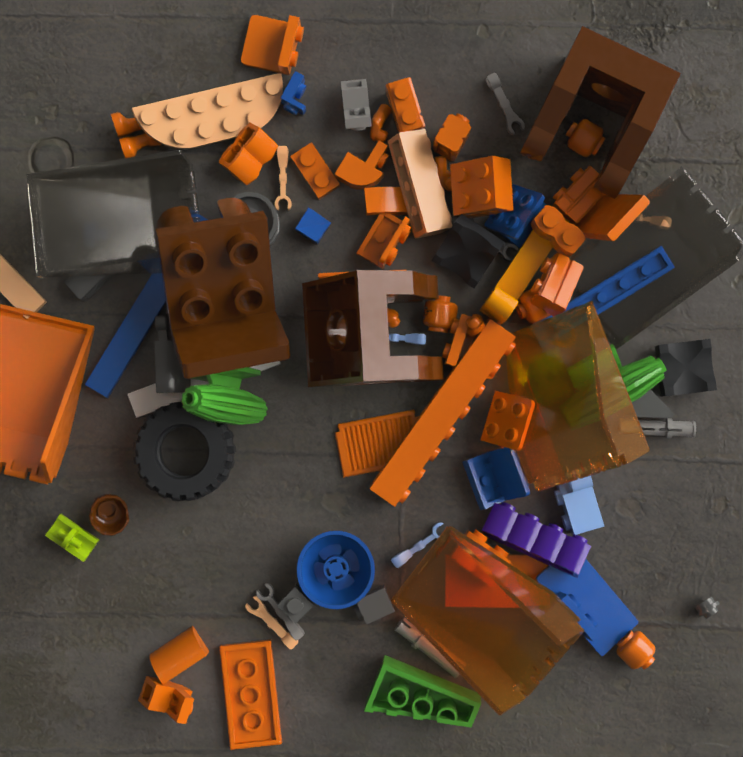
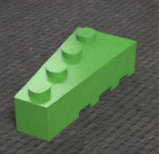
[364,655,481,728]

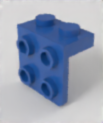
[462,447,530,510]

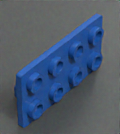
[535,559,638,656]

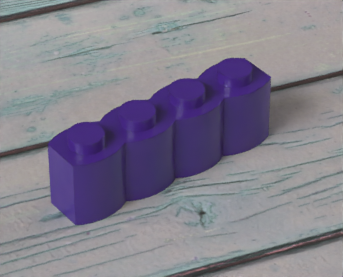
[482,502,591,578]

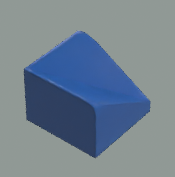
[295,208,331,245]

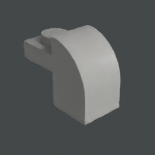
[341,79,372,131]

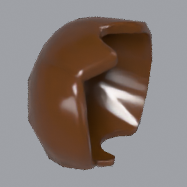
[89,494,129,536]

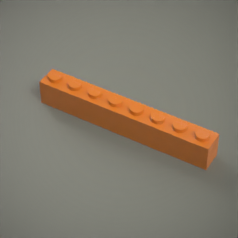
[369,319,516,507]

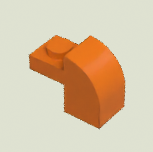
[335,141,389,190]
[138,676,194,724]

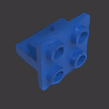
[484,184,546,248]

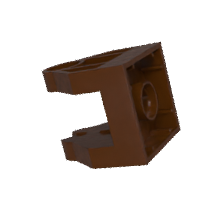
[520,26,681,199]
[302,270,444,387]

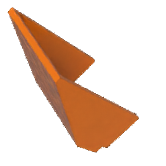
[0,304,95,485]

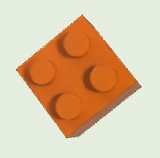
[450,155,514,218]

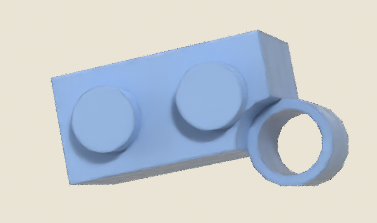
[554,466,604,535]

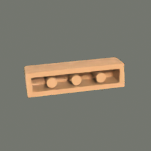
[388,129,452,239]

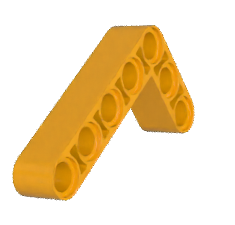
[479,217,570,325]

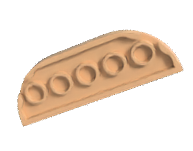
[132,73,283,149]

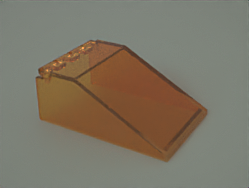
[506,301,650,492]
[391,526,584,715]

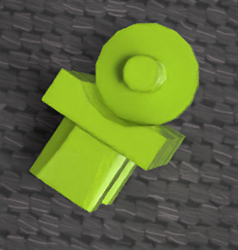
[45,514,99,562]

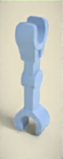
[389,333,426,345]
[391,522,449,568]

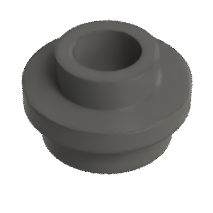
[695,597,720,619]

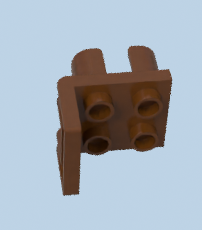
[155,198,290,379]

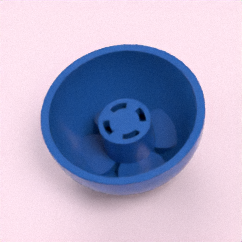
[297,531,375,609]

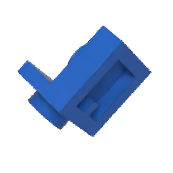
[280,71,307,115]

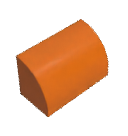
[149,626,210,684]

